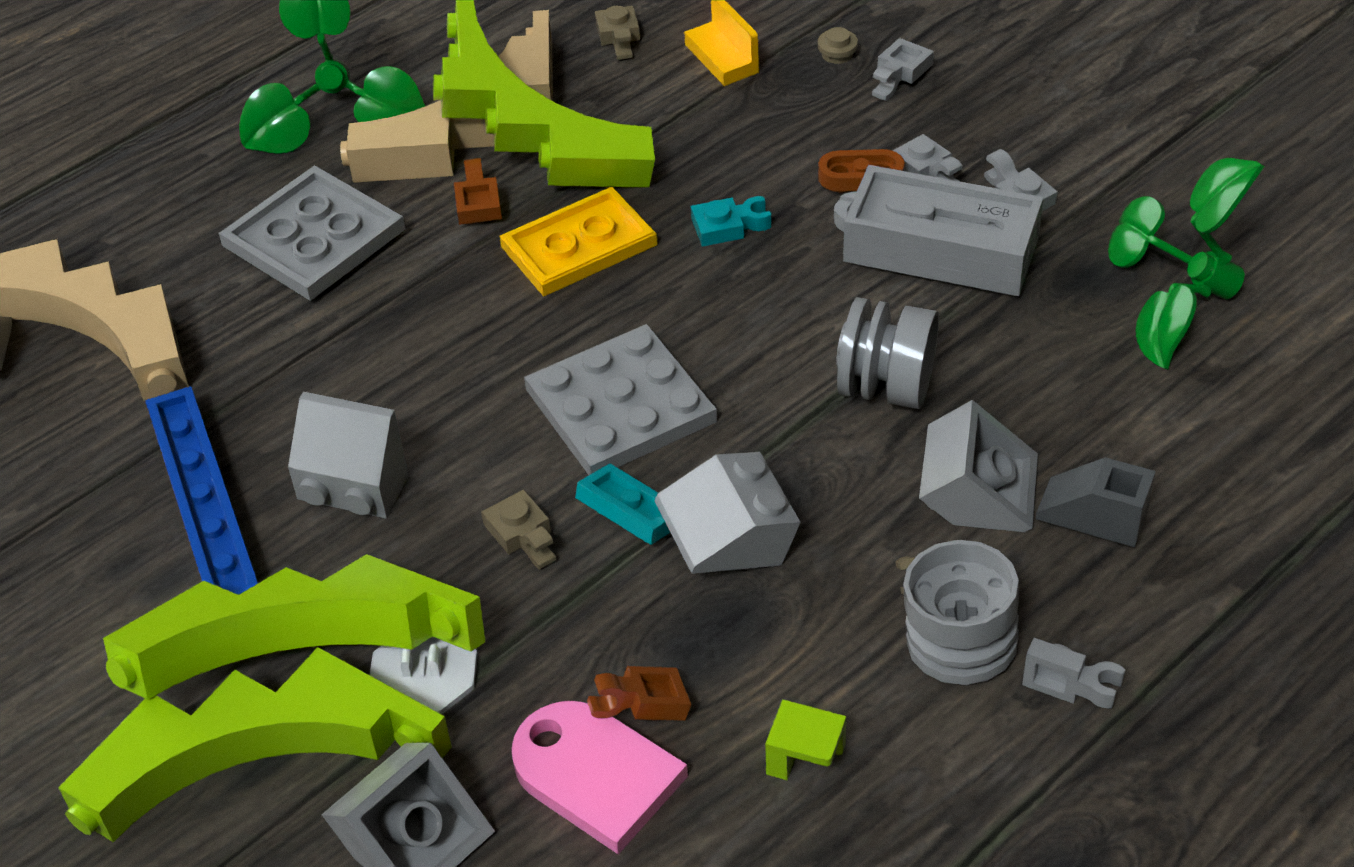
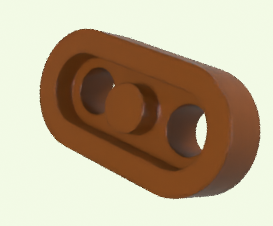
[818,149,905,192]

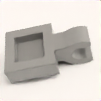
[872,38,934,101]
[892,134,962,181]
[984,149,1058,211]
[1022,638,1125,708]

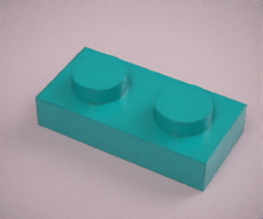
[575,463,670,545]

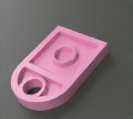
[512,701,688,855]

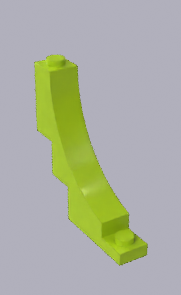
[103,554,485,700]
[58,647,452,843]

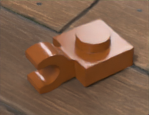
[454,158,502,225]
[587,666,691,721]

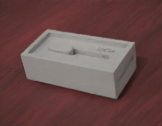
[834,165,1043,296]

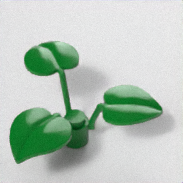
[239,0,426,154]
[1108,158,1265,370]

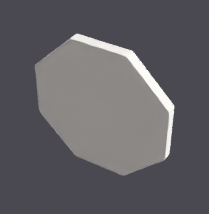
[370,637,478,715]

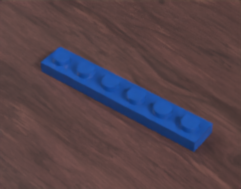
[145,386,258,595]

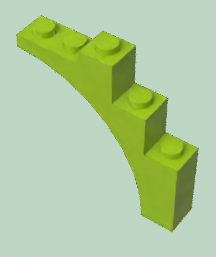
[433,0,655,187]

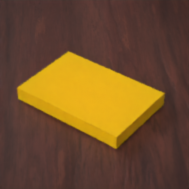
[500,187,657,297]

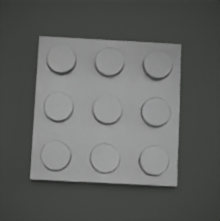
[219,165,405,301]
[524,324,717,475]

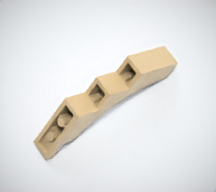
[340,10,553,183]
[0,239,189,401]

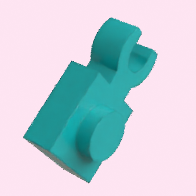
[691,196,772,247]

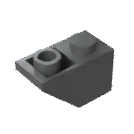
[1036,457,1156,547]

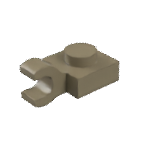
[595,6,640,60]
[481,490,556,570]

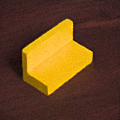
[684,0,759,86]

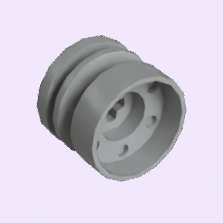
[836,297,939,409]
[903,540,1019,685]

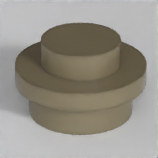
[818,27,858,64]

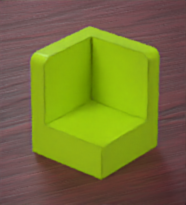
[765,699,846,780]

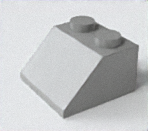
[288,392,409,519]
[919,400,1038,532]
[655,452,801,574]
[322,743,495,867]

